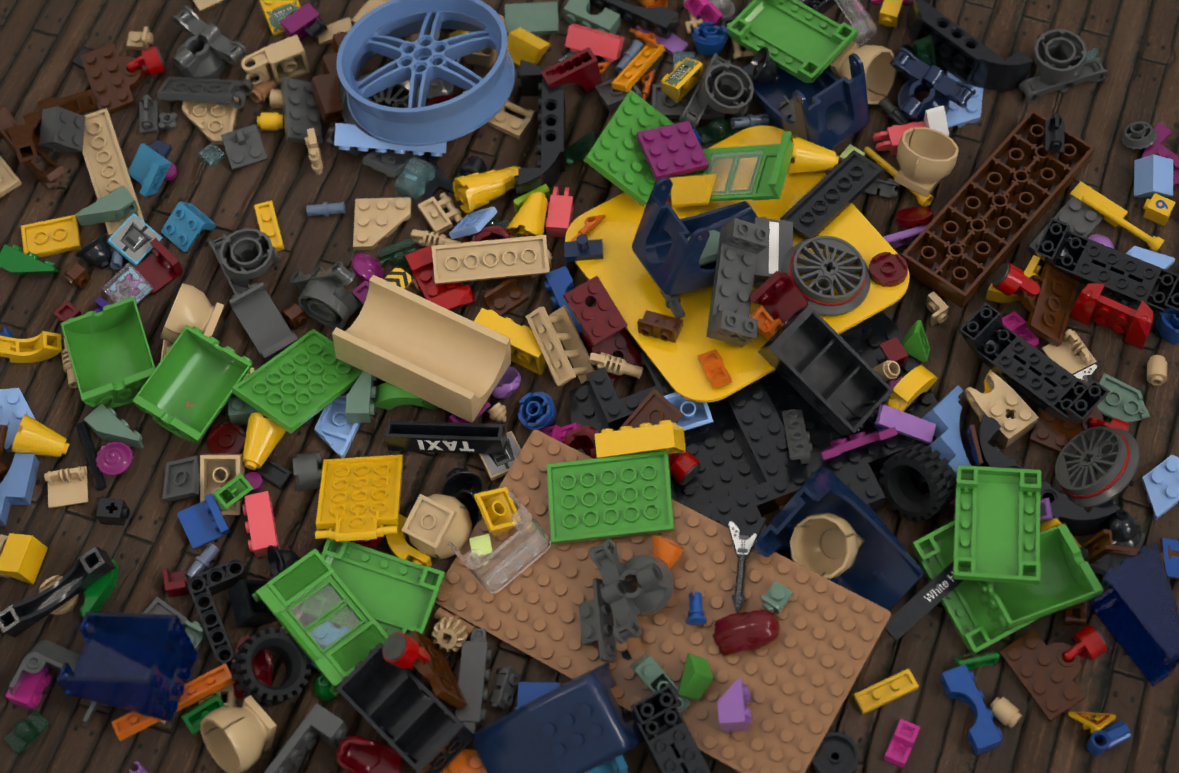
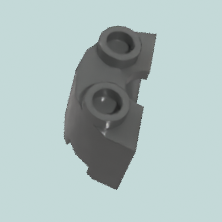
[293,451,322,492]

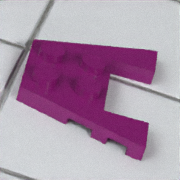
[1142,122,1179,188]
[821,427,898,460]

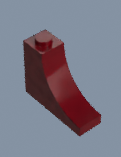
[540,47,602,93]

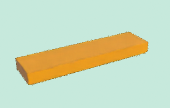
[611,43,665,92]

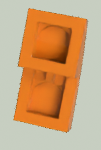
[750,306,783,340]
[697,349,732,389]

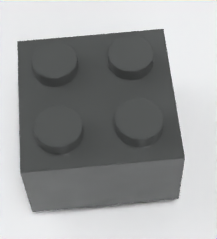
[39,106,86,154]

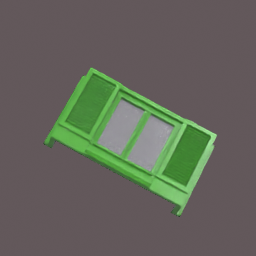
[669,131,794,202]
[252,548,389,696]

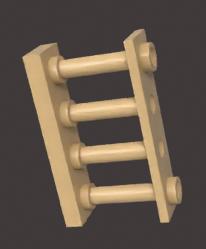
[526,306,595,386]

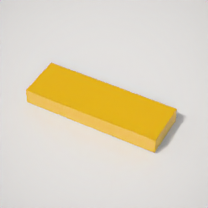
[1069,181,1128,227]
[254,201,285,251]
[852,668,919,715]

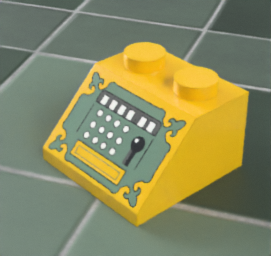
[259,0,301,36]
[661,58,703,104]

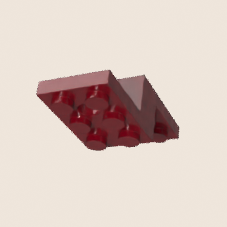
[563,276,642,382]

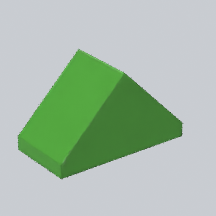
[901,320,930,362]
[212,473,254,510]
[678,653,714,701]

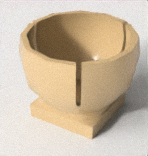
[830,41,897,104]
[894,127,959,197]
[160,283,224,344]
[401,494,473,559]
[790,513,865,579]
[200,695,277,773]

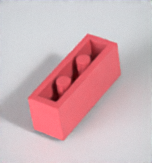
[565,23,625,62]
[242,491,280,558]

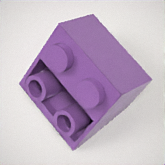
[717,678,753,732]

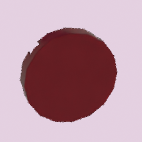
[895,207,933,228]
[869,252,908,287]
[207,423,246,454]

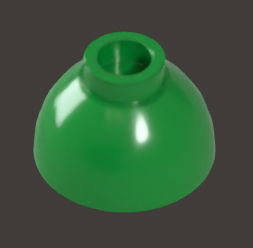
[313,673,339,700]

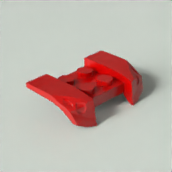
[405,246,475,311]
[1070,283,1154,350]

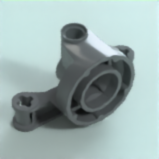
[172,5,247,79]
[1019,29,1109,103]
[678,52,754,129]
[208,228,281,294]
[289,261,362,329]
[589,539,674,644]

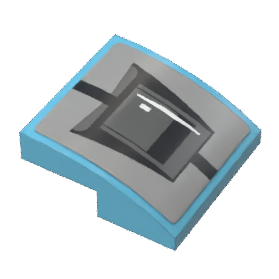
[107,213,162,266]

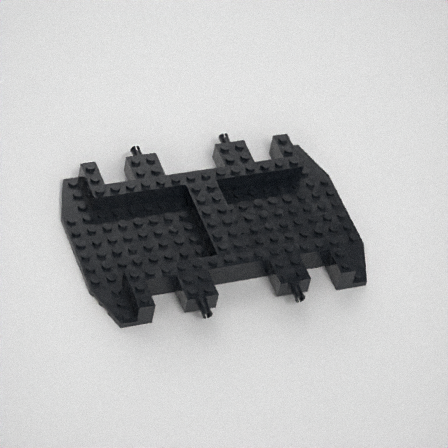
[569,311,938,536]

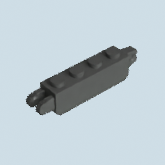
[455,628,492,744]

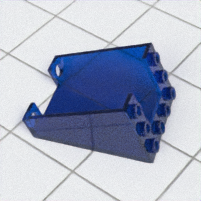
[1090,544,1179,686]
[57,612,197,721]

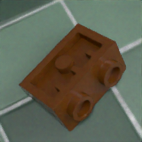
[484,277,529,317]
[637,310,684,343]

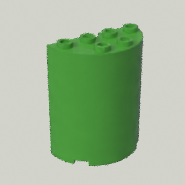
[61,297,156,408]
[132,325,252,444]
[977,524,1104,630]

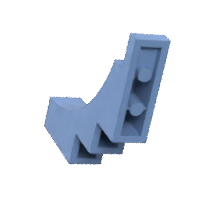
[921,385,971,497]
[0,453,40,526]

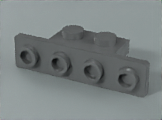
[782,409,812,464]
[579,578,617,663]

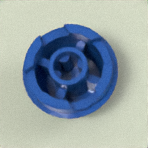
[692,22,728,55]
[517,392,557,430]

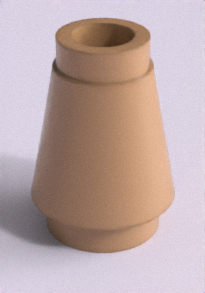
[250,79,277,104]

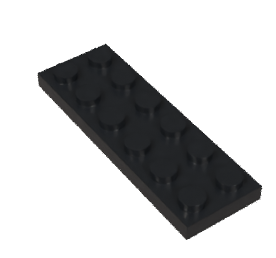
[780,150,883,240]

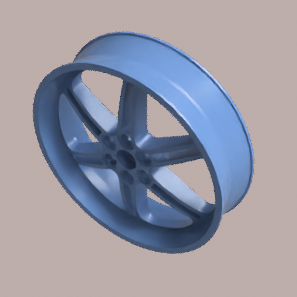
[336,0,515,146]

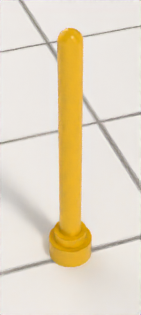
[864,147,934,207]
[1082,196,1165,252]

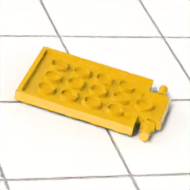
[315,454,403,542]

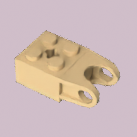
[241,35,310,87]
[964,372,1039,449]

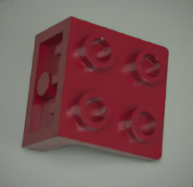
[133,238,184,295]
[749,271,809,324]

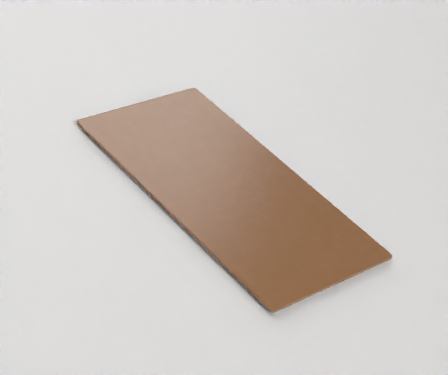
[435,430,891,773]

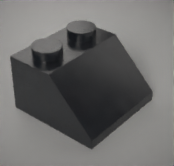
[228,579,279,628]

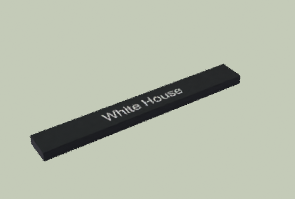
[884,562,964,642]

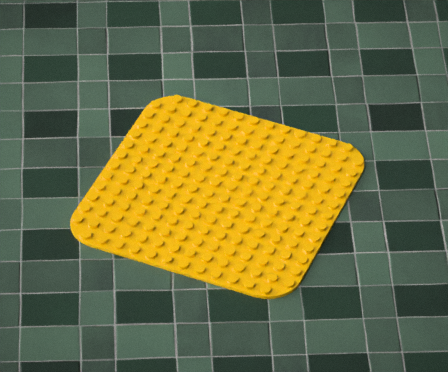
[565,125,910,402]

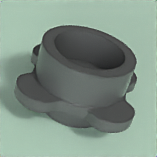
[158,112,177,130]

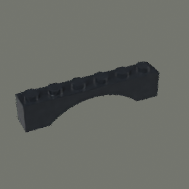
[590,0,679,39]
[0,546,115,637]

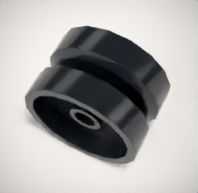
[810,732,859,773]

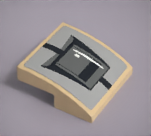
[479,431,521,481]

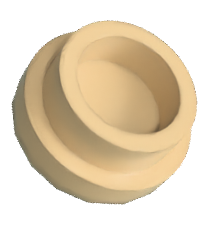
[487,402,507,422]

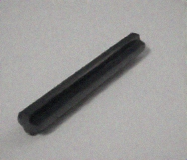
[76,422,107,491]

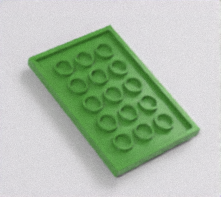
[583,90,674,206]
[232,329,363,434]
[547,450,675,544]

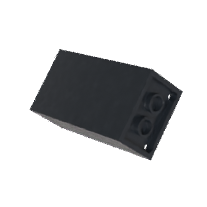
[758,305,894,436]
[336,643,475,773]

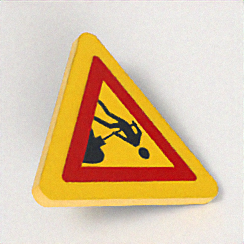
[1068,711,1116,734]

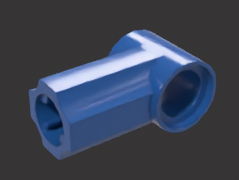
[1087,721,1132,756]

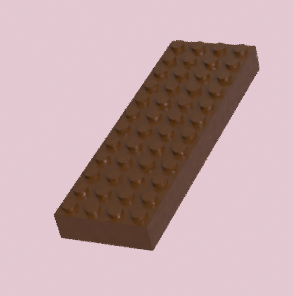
[901,109,1095,308]

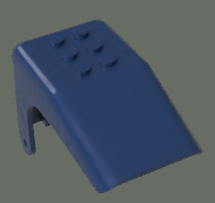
[742,53,870,150]
[632,177,758,296]
[753,467,924,611]
[473,663,643,773]

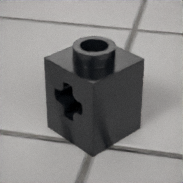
[96,498,130,526]

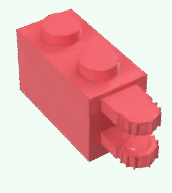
[872,121,925,156]
[544,186,574,238]

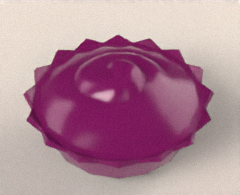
[352,253,385,282]
[95,441,134,476]

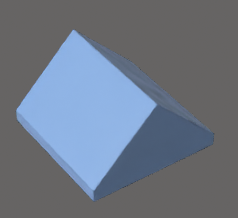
[1134,154,1173,198]
[664,392,713,431]

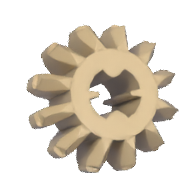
[432,616,468,653]

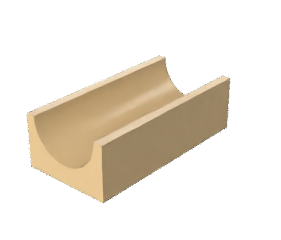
[332,275,511,423]

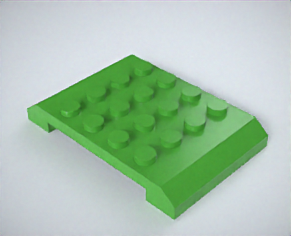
[726,0,858,83]
[953,465,1041,585]
[911,520,1039,654]
[301,538,445,636]

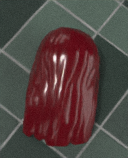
[713,609,780,656]
[232,636,272,699]
[336,735,403,773]

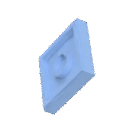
[449,207,497,240]

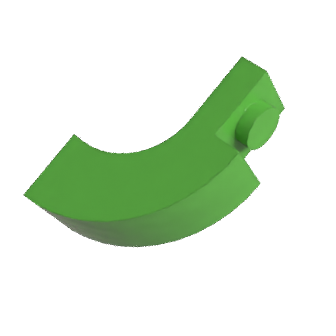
[373,382,439,410]

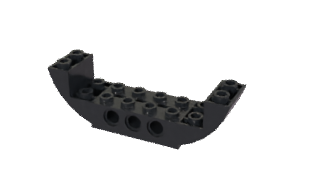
[906,0,1033,91]
[515,60,566,197]
[1035,218,1179,314]
[959,303,1110,424]
[977,414,1120,536]
[632,684,711,773]

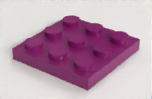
[636,121,709,181]

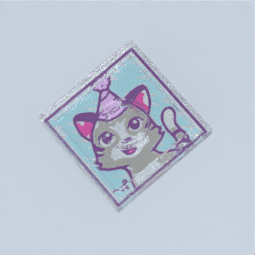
[101,262,154,304]

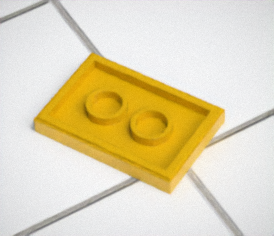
[21,215,81,257]

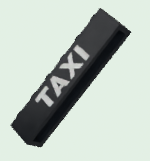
[384,421,508,455]

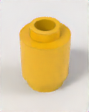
[257,112,284,131]

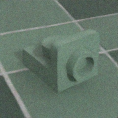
[760,580,794,614]
[175,620,207,656]

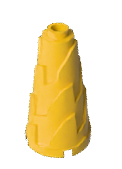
[453,166,520,214]

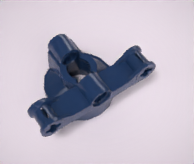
[890,47,976,123]

